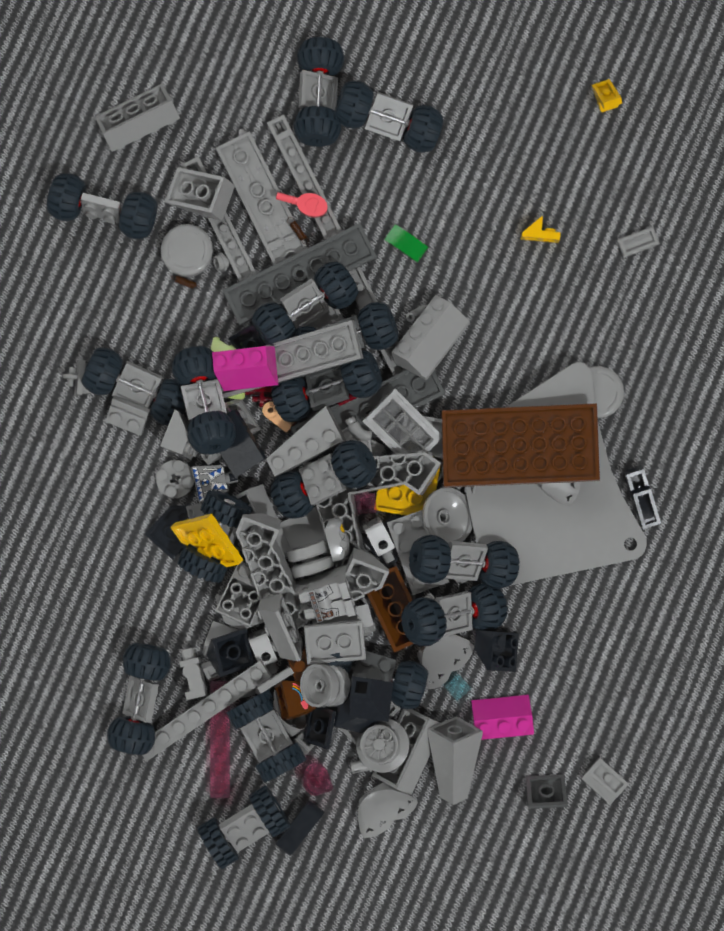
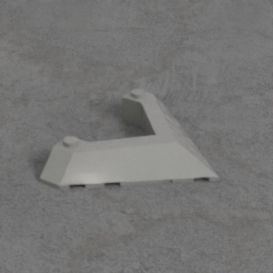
[303,452,441,568]
[236,513,389,629]

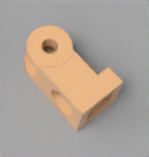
[262,402,297,434]

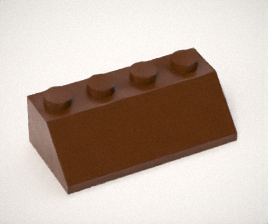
[367,566,413,653]

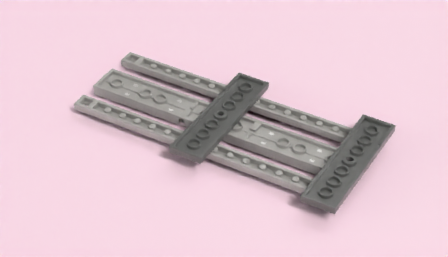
[181,114,446,462]

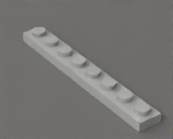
[142,660,272,762]

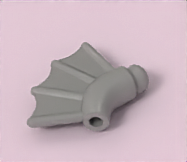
[342,416,373,454]

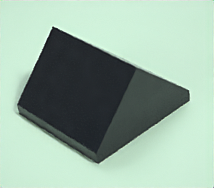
[206,628,254,677]
[303,706,337,750]

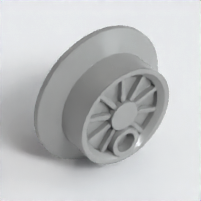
[356,719,410,773]

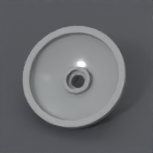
[422,488,473,544]

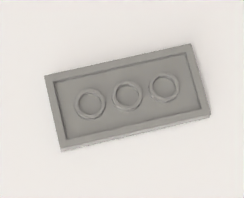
[387,510,449,595]

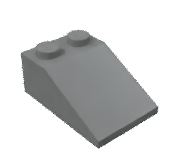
[165,167,235,221]

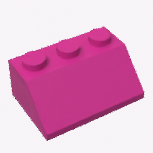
[212,346,278,391]
[471,695,534,740]

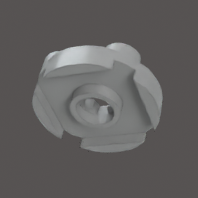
[156,460,195,498]

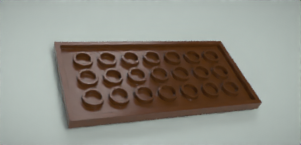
[442,403,600,488]

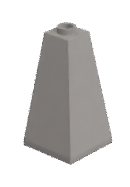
[427,716,483,805]

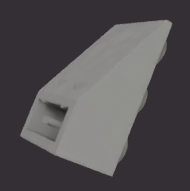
[215,561,260,627]

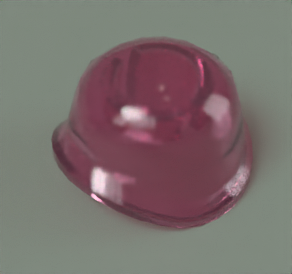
[302,762,333,796]

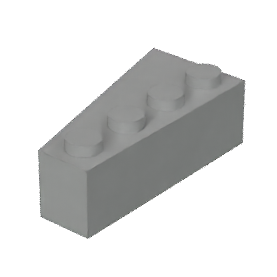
[266,406,346,476]

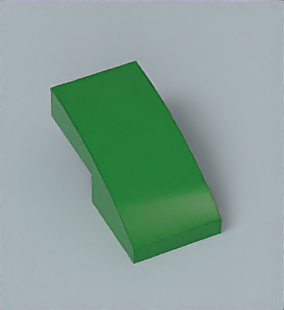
[384,224,428,263]

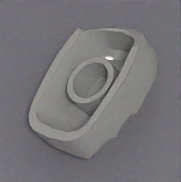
[324,518,349,562]

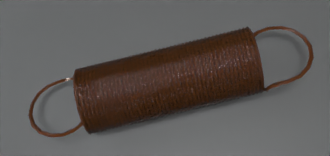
[287,217,308,244]
[170,275,199,289]

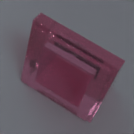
[355,493,377,515]

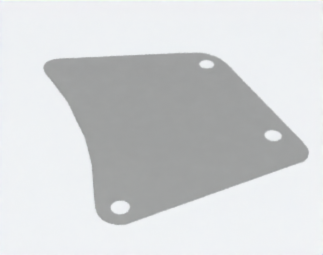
[466,362,647,586]

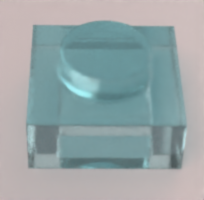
[444,674,471,701]

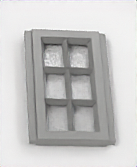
[362,388,443,454]

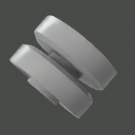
[286,539,334,578]
[300,664,350,707]

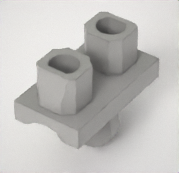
[63,360,91,396]

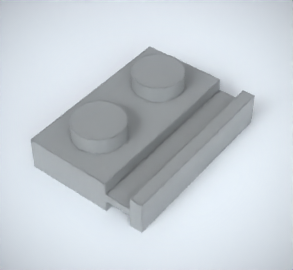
[105,396,150,436]
[581,757,629,805]

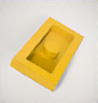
[592,79,622,112]
[521,216,561,243]

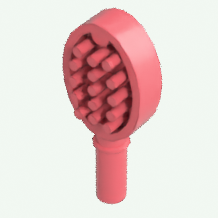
[276,192,328,218]

